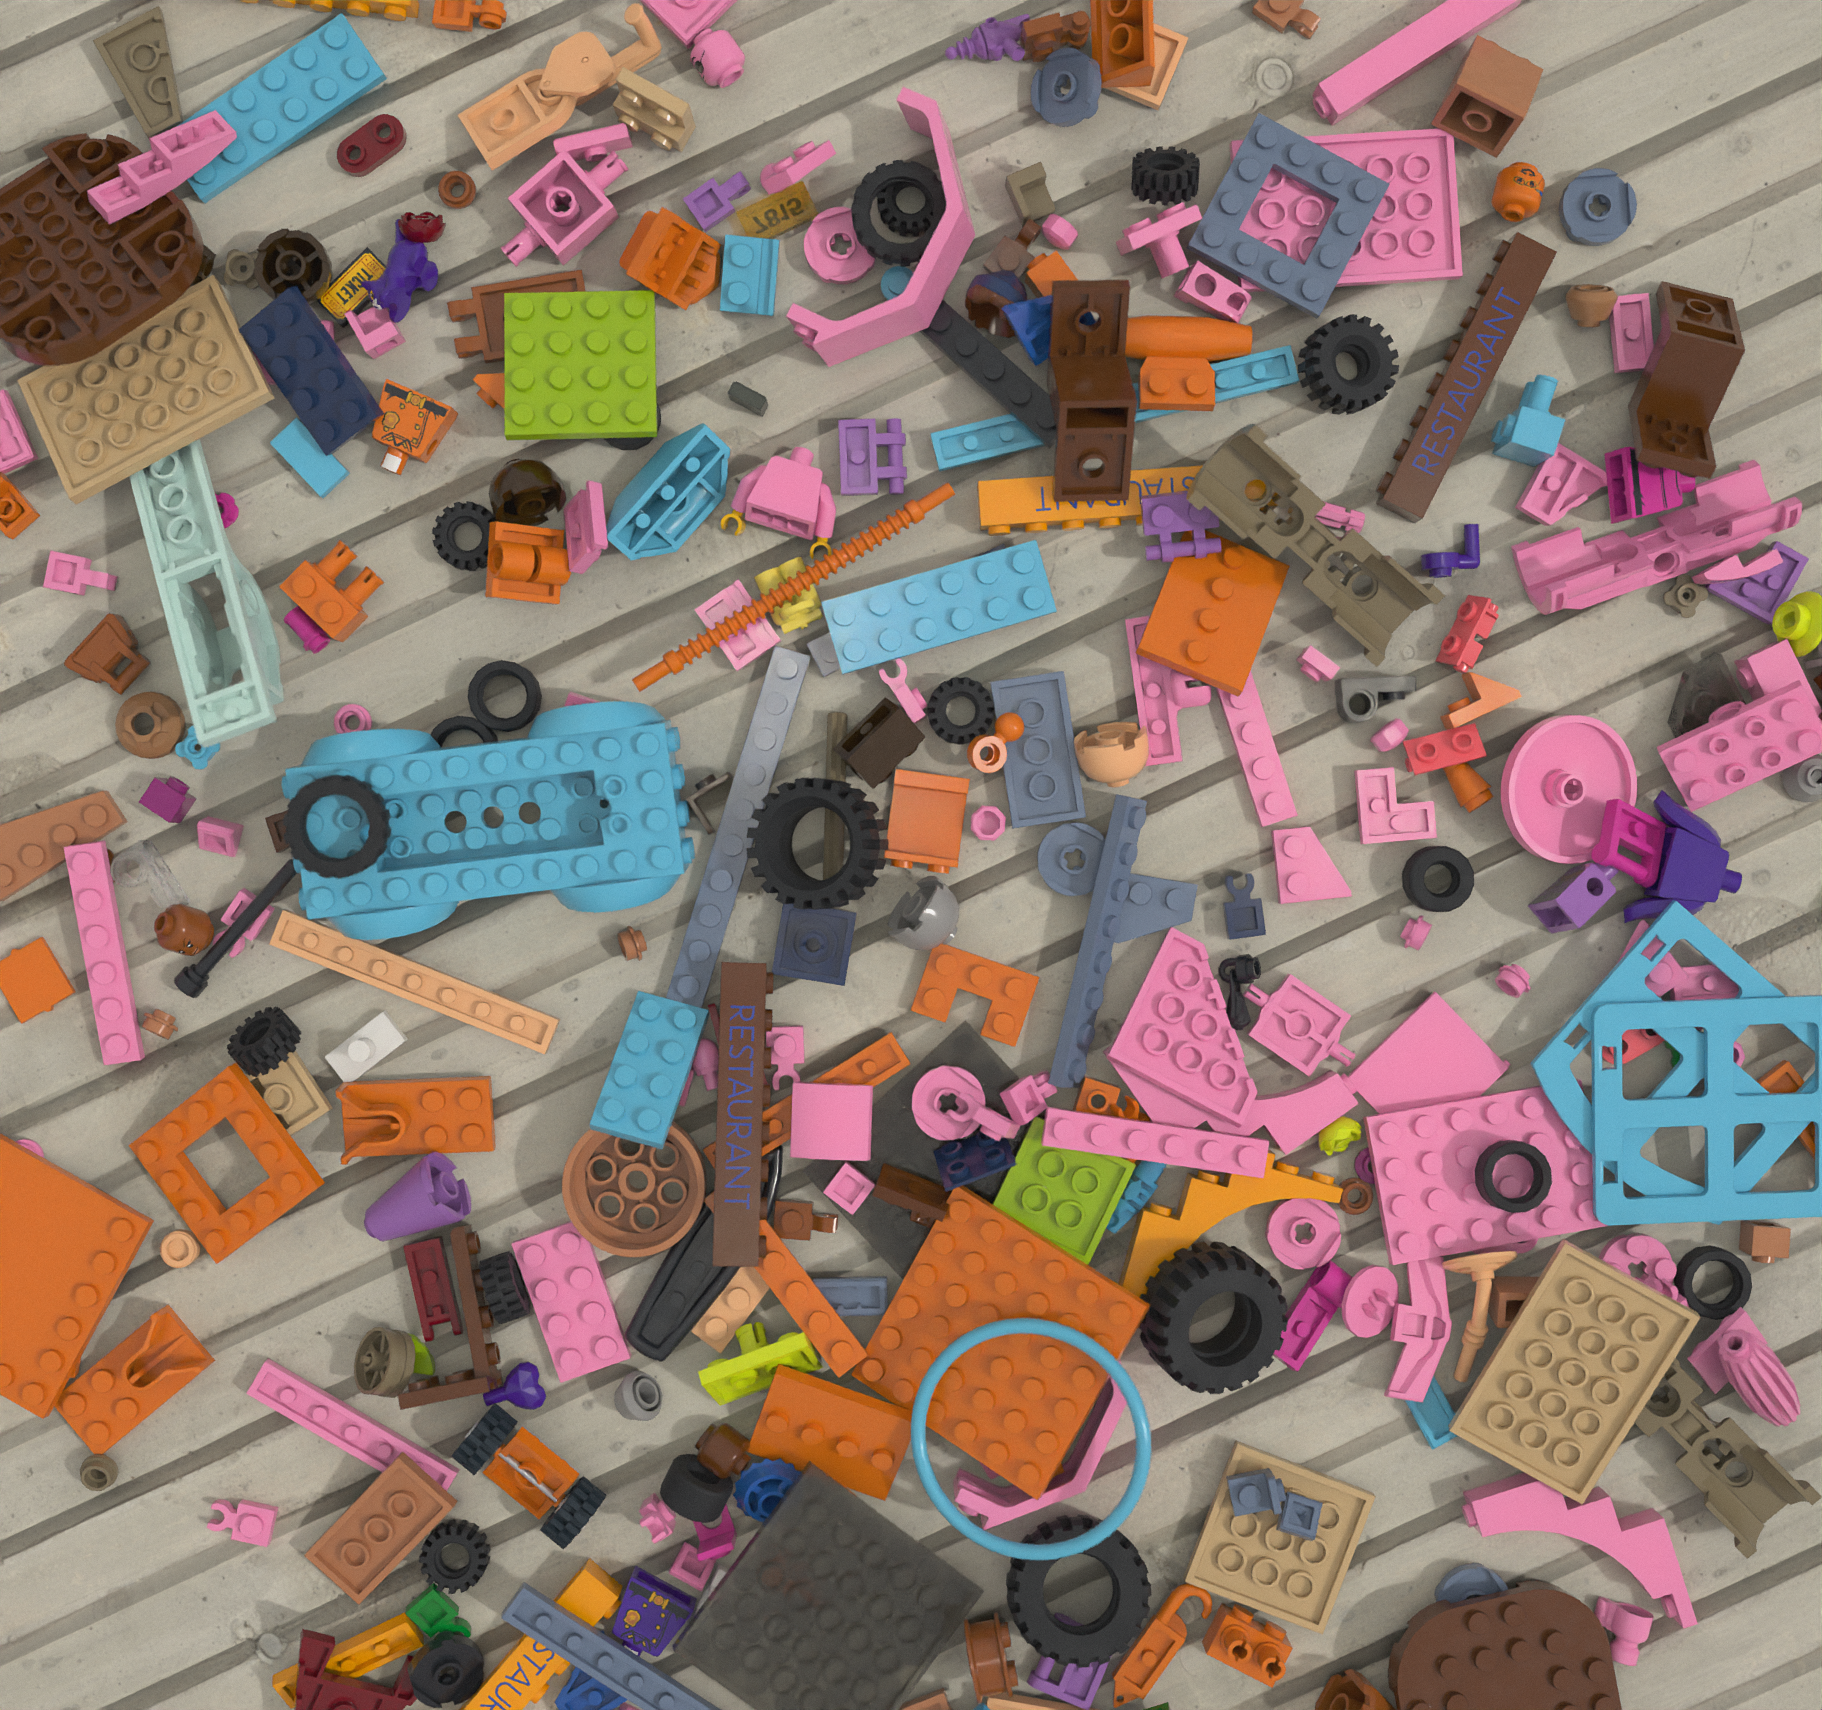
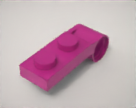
[1272,1260,1353,1371]

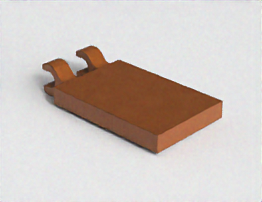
[447,270,586,364]

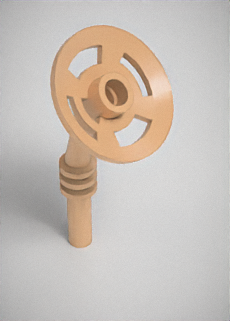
[1442,1251,1518,1382]

